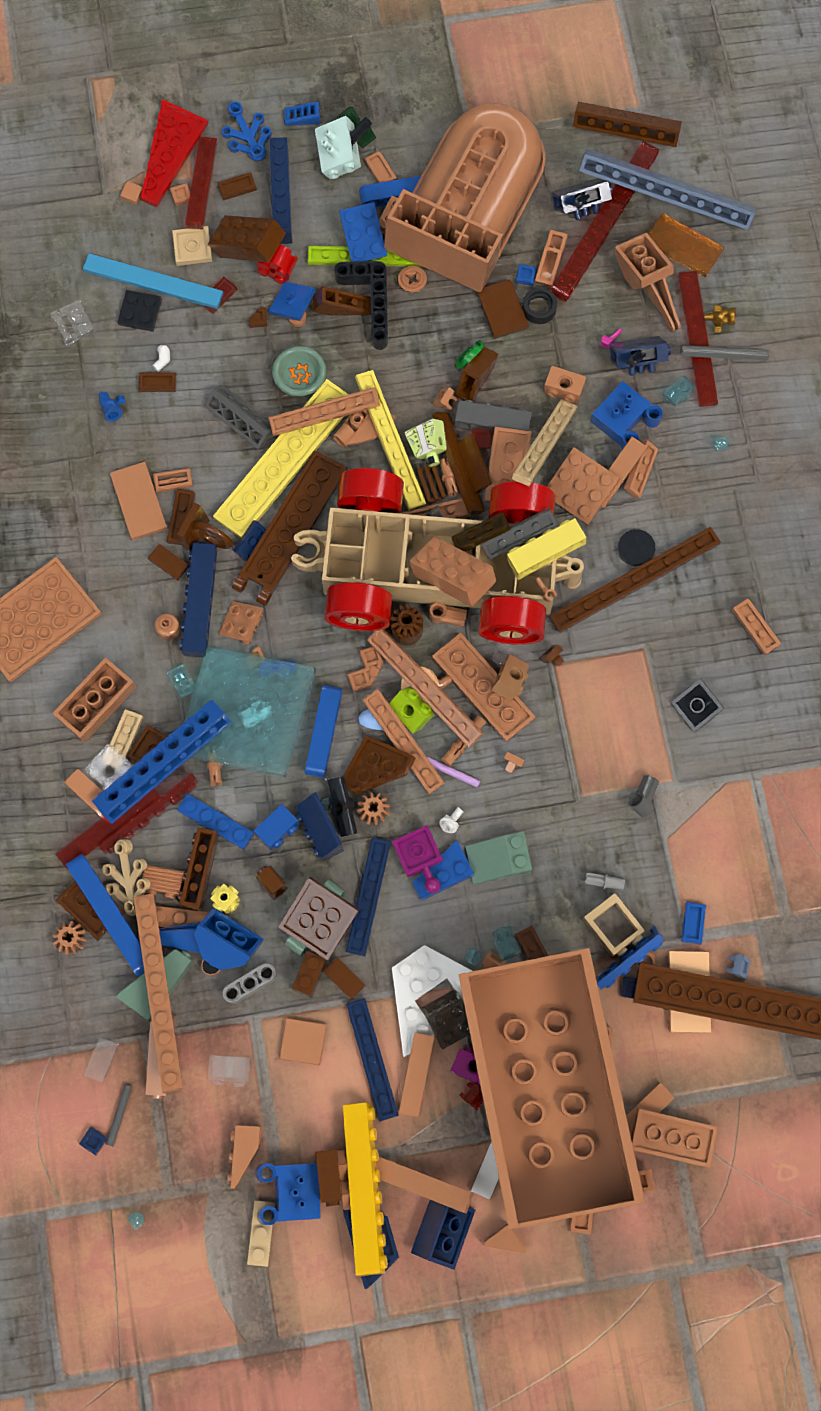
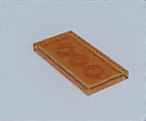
[648,213,724,278]

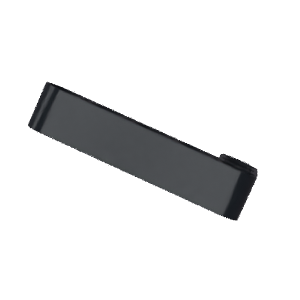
[334,261,388,350]

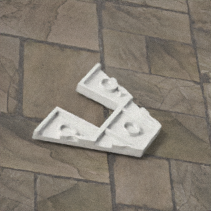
[392,945,472,1058]

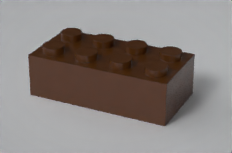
[208,215,286,263]

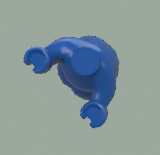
[98,392,126,422]

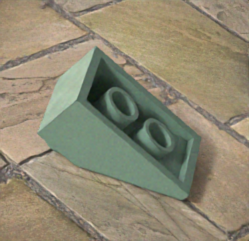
[466,832,532,885]

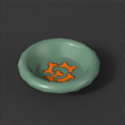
[272,346,326,397]

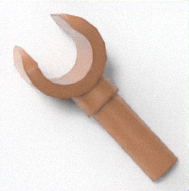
[536,577,557,602]

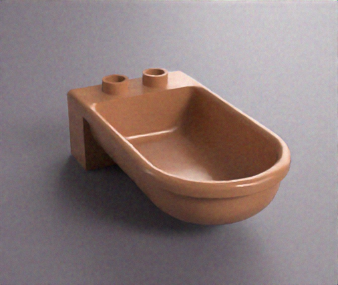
[384,103,545,292]

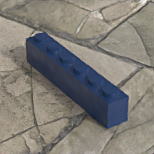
[269,137,293,244]
[179,543,218,658]

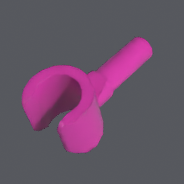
[600,329,622,348]

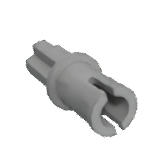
[585,872,625,891]

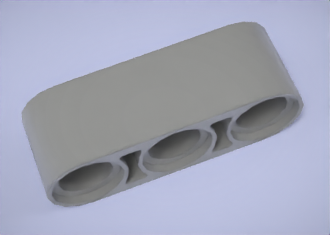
[223,964,277,1004]

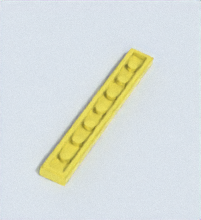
[355,370,426,511]

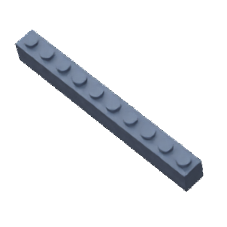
[579,148,755,230]

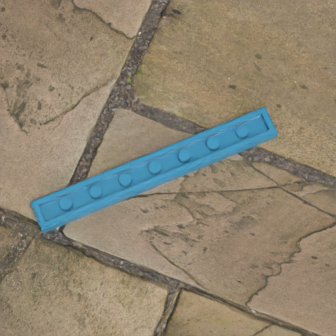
[83,254,224,310]

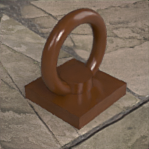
[177,503,233,551]

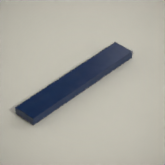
[346,837,391,957]
[346,998,399,1122]

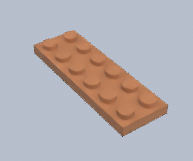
[432,633,536,742]

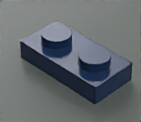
[233,520,266,561]

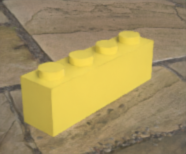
[507,518,587,580]

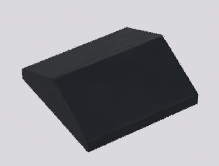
[671,678,725,732]

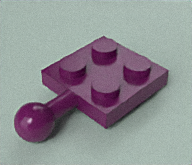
[392,825,443,893]

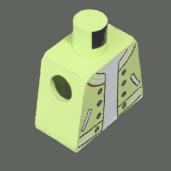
[405,419,446,467]

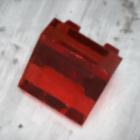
[460,1082,484,1111]

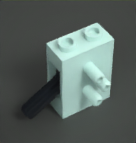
[315,116,372,180]

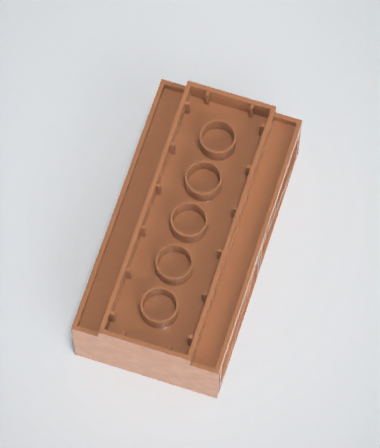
[458,948,645,1230]

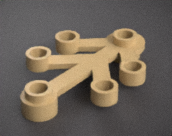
[102,839,150,916]

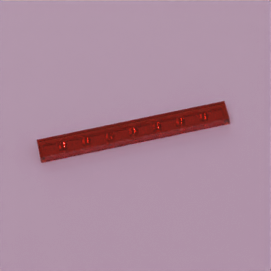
[678,271,718,407]

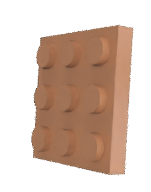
[547,448,620,525]

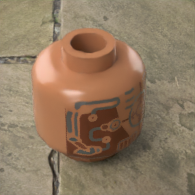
[154,614,180,641]

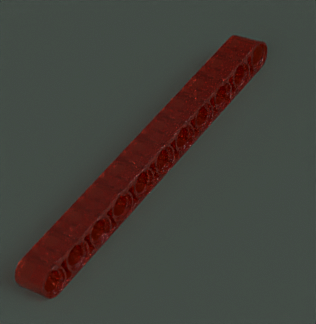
[551,141,659,302]

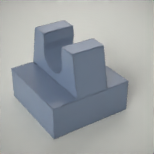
[726,954,751,979]

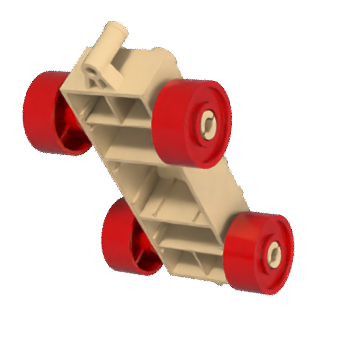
[291,468,584,645]

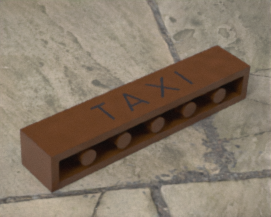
[573,101,682,147]

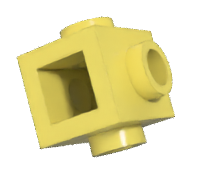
[210,884,240,915]

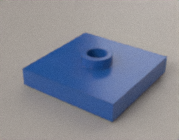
[269,282,316,321]

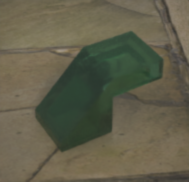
[337,106,376,148]

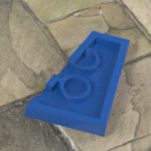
[413,840,475,901]

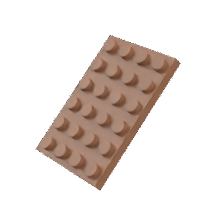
[0,557,102,683]

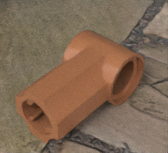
[428,602,467,627]

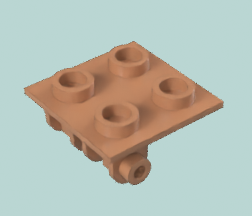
[218,601,263,645]

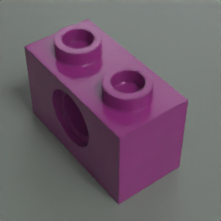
[450,1047,481,1086]

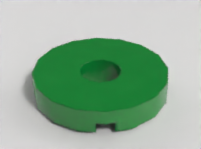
[454,340,485,370]

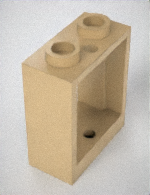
[582,894,645,957]

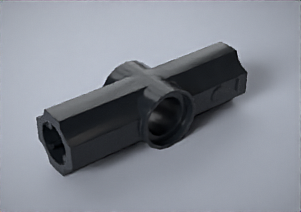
[327,776,358,837]

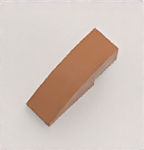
[535,230,568,286]
[64,769,111,825]

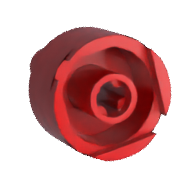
[256,244,298,284]

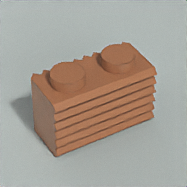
[142,865,184,900]

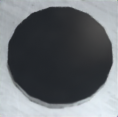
[618,529,656,566]

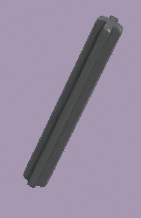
[680,345,769,361]

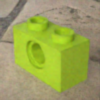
[389,687,435,734]

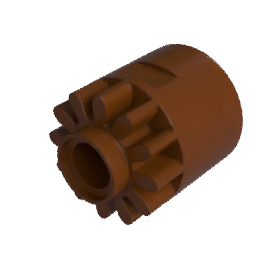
[390,604,423,645]

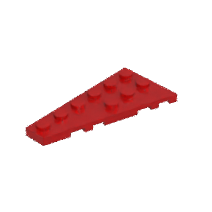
[140,99,208,207]

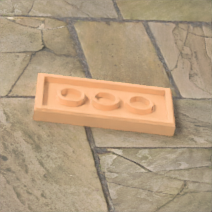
[668,951,711,1033]

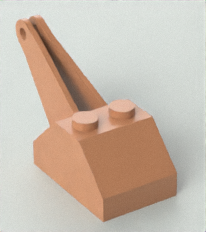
[615,232,681,332]

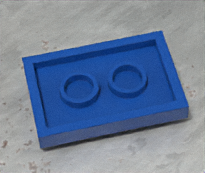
[339,202,387,262]

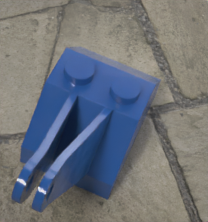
[159,908,264,970]

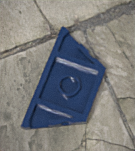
[343,1209,399,1290]

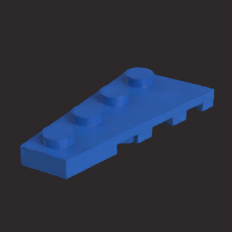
[596,925,664,990]

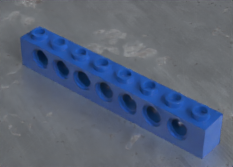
[92,700,231,824]

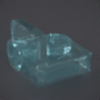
[166,664,197,698]

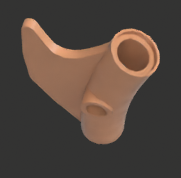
[333,410,395,448]

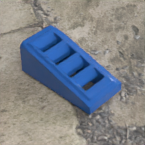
[284,102,320,126]

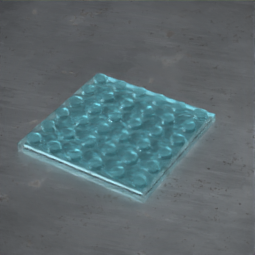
[184,647,316,778]

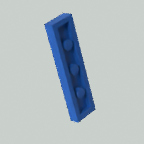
[177,794,254,850]

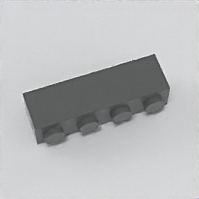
[455,400,532,434]

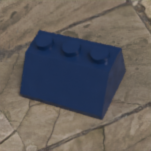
[295,792,344,861]
[411,1200,475,1270]

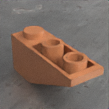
[227,1125,262,1189]

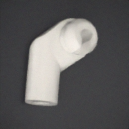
[152,345,170,372]

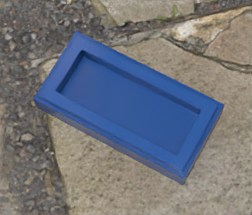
[681,902,706,945]

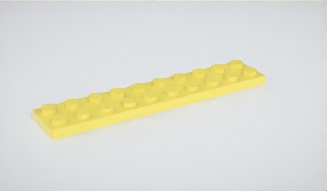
[213,379,348,538]

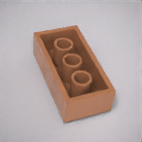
[409,536,496,607]
[52,657,137,743]

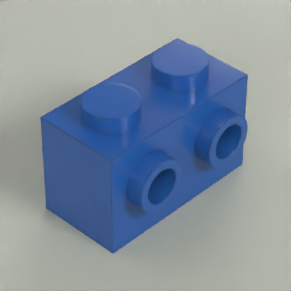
[254,804,299,850]

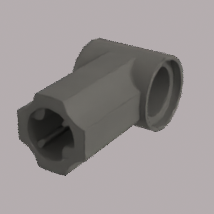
[628,775,659,817]

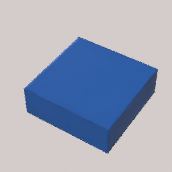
[515,264,537,286]

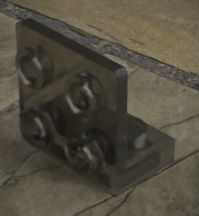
[420,989,470,1049]

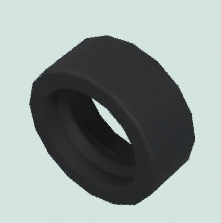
[522,287,557,324]

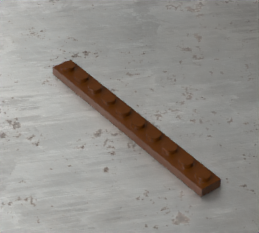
[550,527,720,633]

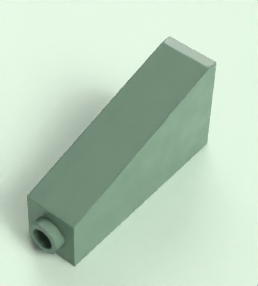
[116,949,193,1021]

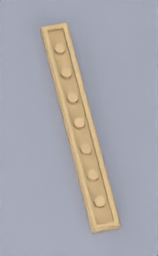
[512,399,578,486]

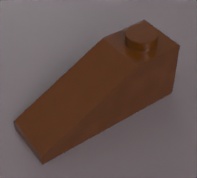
[313,286,371,315]

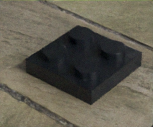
[117,290,162,332]

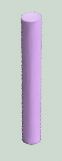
[428,757,480,788]

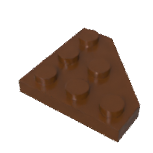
[343,735,416,795]

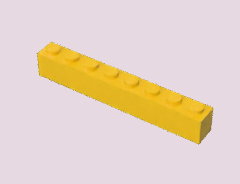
[343,1102,388,1276]

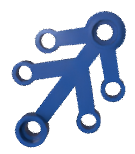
[222,101,272,161]

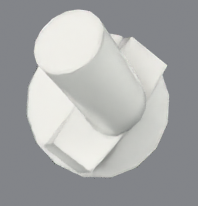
[440,807,464,833]

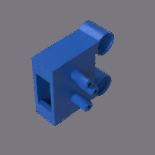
[590,381,663,450]
[255,1163,321,1225]

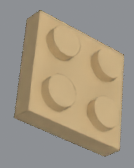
[172,226,212,266]

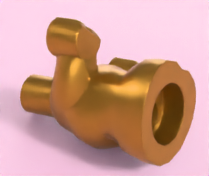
[705,304,736,333]

